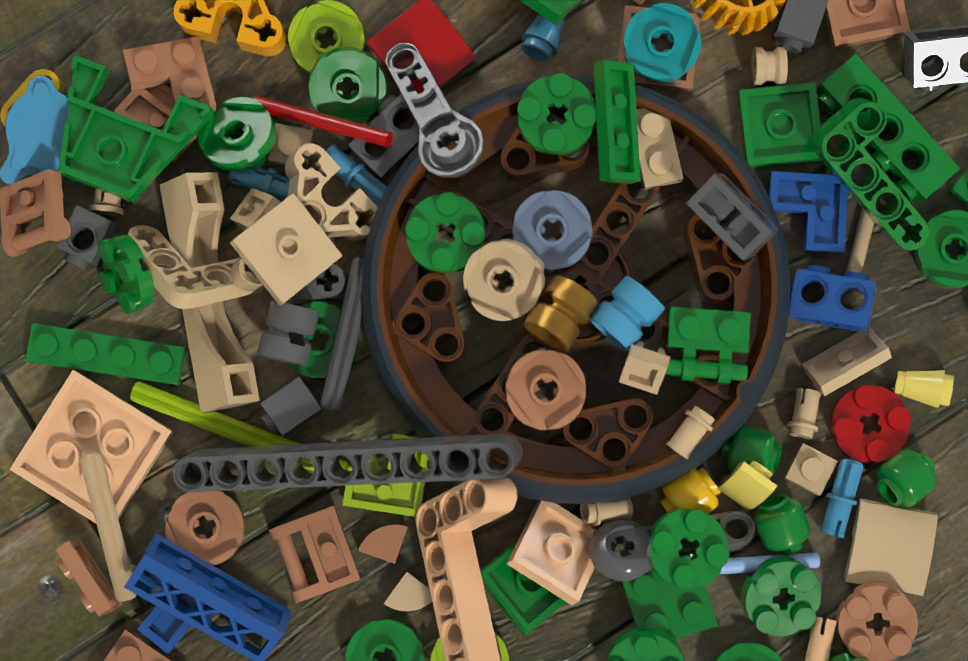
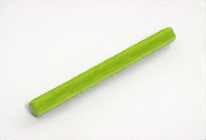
[130,382,350,472]

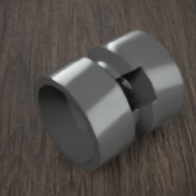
[257,301,320,367]

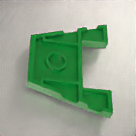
[59,55,214,203]

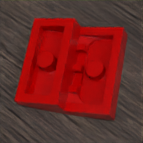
[366,0,476,94]

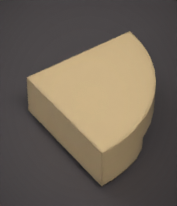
[384,571,432,611]

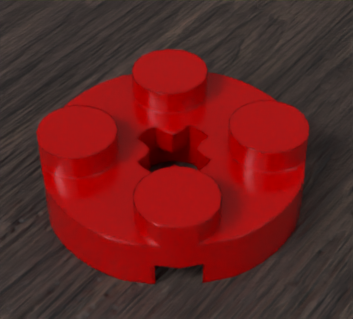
[830,385,911,462]

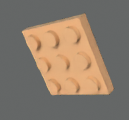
[10,370,174,523]

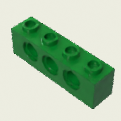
[816,54,960,205]

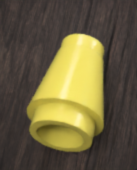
[894,370,954,408]

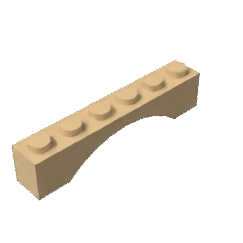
[160,172,260,413]

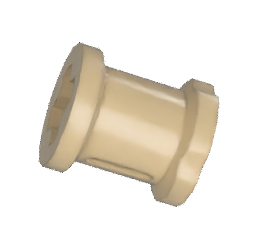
[88,188,124,216]

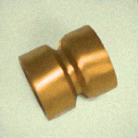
[524,276,597,352]

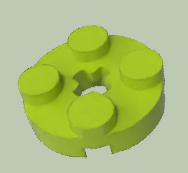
[288,0,365,74]

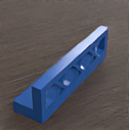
[124,533,292,661]

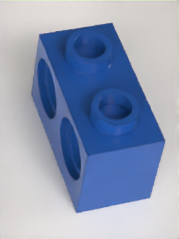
[789,265,877,333]

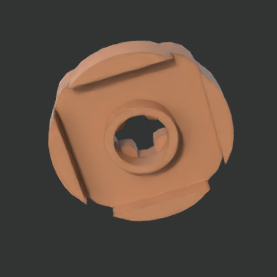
[506,350,586,430]
[165,491,246,566]
[836,582,918,661]

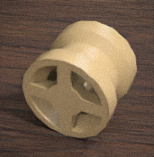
[751,46,788,86]

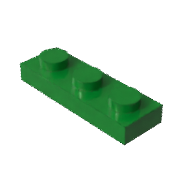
[593,60,641,184]

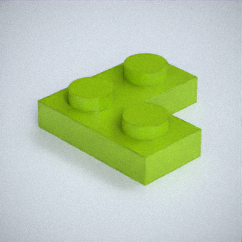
[342,433,429,517]

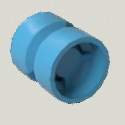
[589,276,665,352]

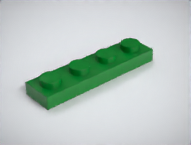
[25,323,187,386]

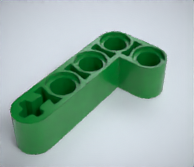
[812,98,929,250]

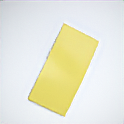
[717,460,777,511]

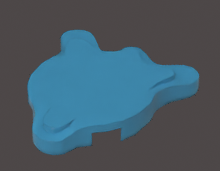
[0,76,69,184]

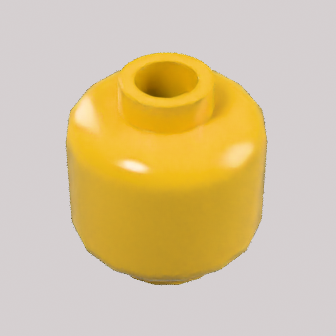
[660,467,721,514]

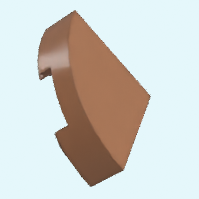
[358,524,408,564]

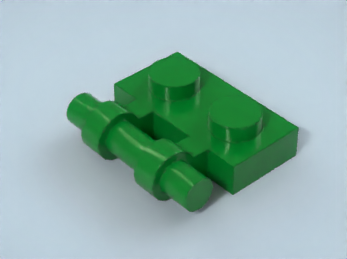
[665,307,751,384]

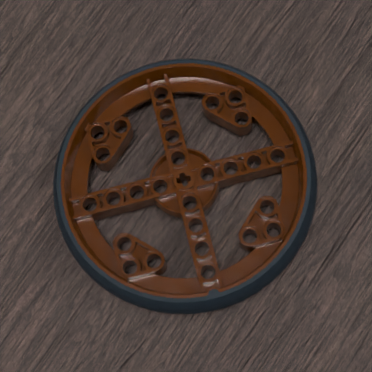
[362,76,791,504]

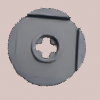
[513,190,593,271]

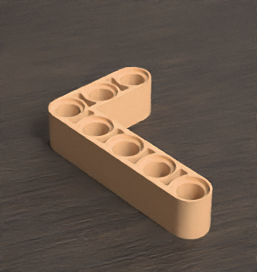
[415,477,517,661]

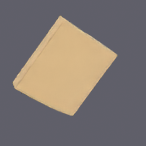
[844,498,938,596]

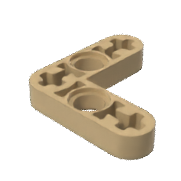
[128,225,265,309]

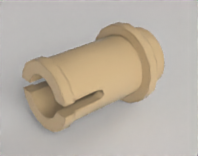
[787,388,822,439]
[666,406,715,459]
[580,497,633,527]

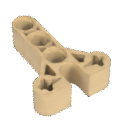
[230,143,378,292]

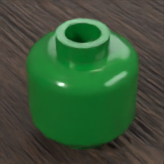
[721,425,782,475]
[877,449,936,507]
[753,494,811,555]

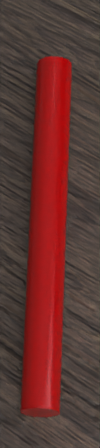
[254,96,393,147]

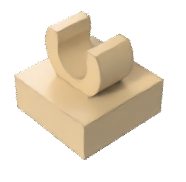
[619,341,670,394]

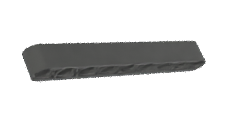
[173,434,523,492]

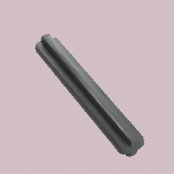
[320,258,364,411]

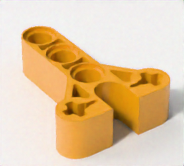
[173,0,287,56]

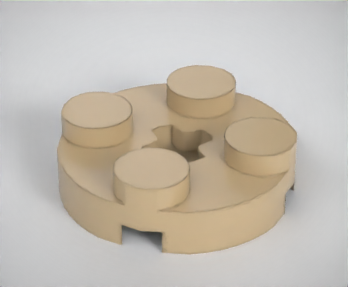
[463,239,545,321]

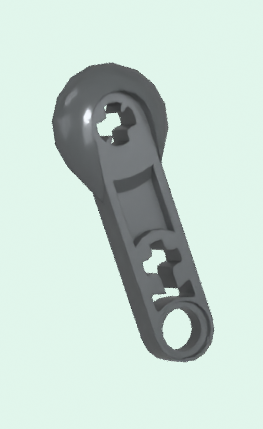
[385,43,484,177]
[589,511,755,581]

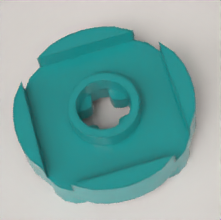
[623,3,701,83]

